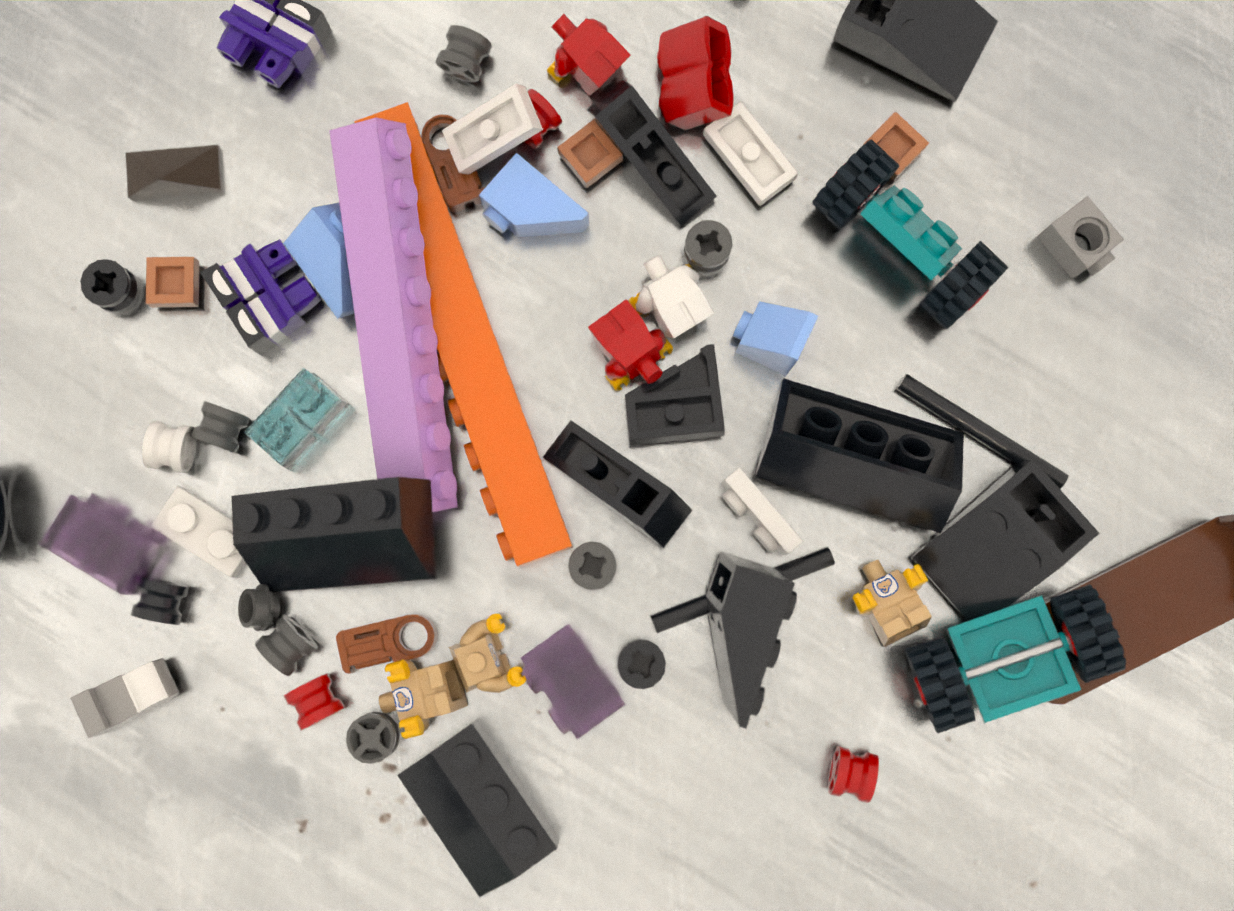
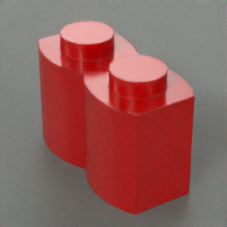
[657,16,734,130]

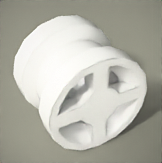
[142,421,197,473]

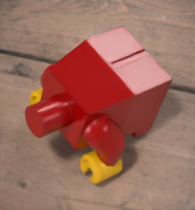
[546,14,631,96]
[588,299,673,391]

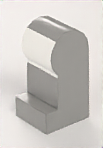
[70,658,180,738]

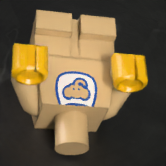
[852,560,932,647]
[449,613,527,693]
[379,660,468,739]

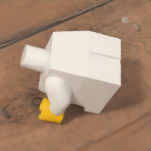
[629,254,714,338]

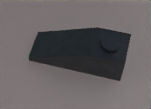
[587,80,717,226]
[542,420,692,548]

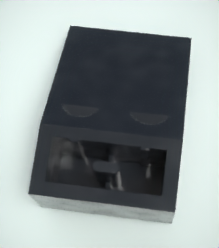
[833,0,998,102]
[911,459,1100,621]
[706,551,797,729]

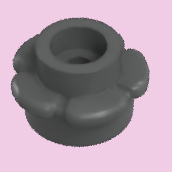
[238,584,280,632]

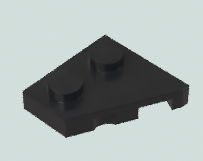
[625,344,725,445]

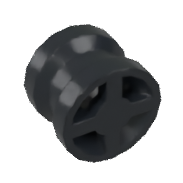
[80,259,141,313]
[131,577,189,625]
[617,639,666,689]

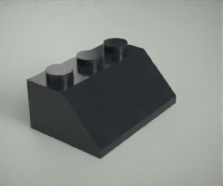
[397,718,560,897]

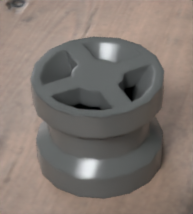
[436,25,492,82]
[684,220,733,275]
[190,401,250,453]
[568,541,617,590]
[255,615,318,676]
[346,711,401,764]

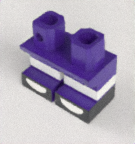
[216,0,332,88]
[200,239,321,356]

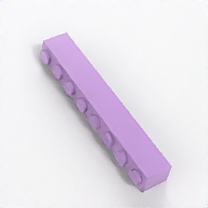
[329,118,458,512]

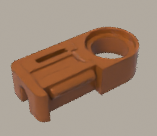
[422,115,485,212]
[336,614,437,674]

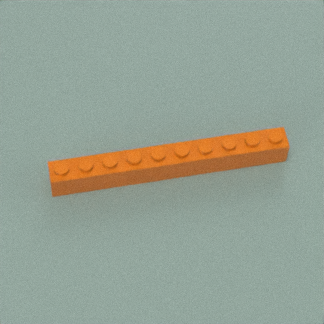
[354,102,573,567]

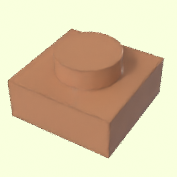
[864,111,929,181]
[557,119,623,189]
[146,257,199,308]

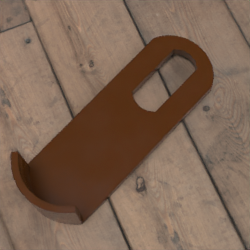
[1045,514,1234,705]

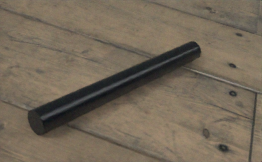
[896,374,1069,489]
[650,547,835,633]

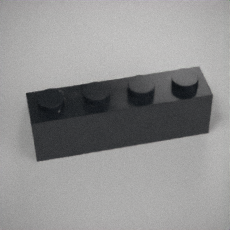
[756,378,964,533]
[231,477,436,592]

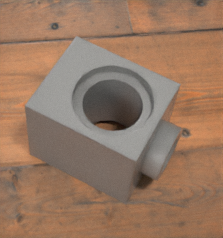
[1037,196,1124,279]

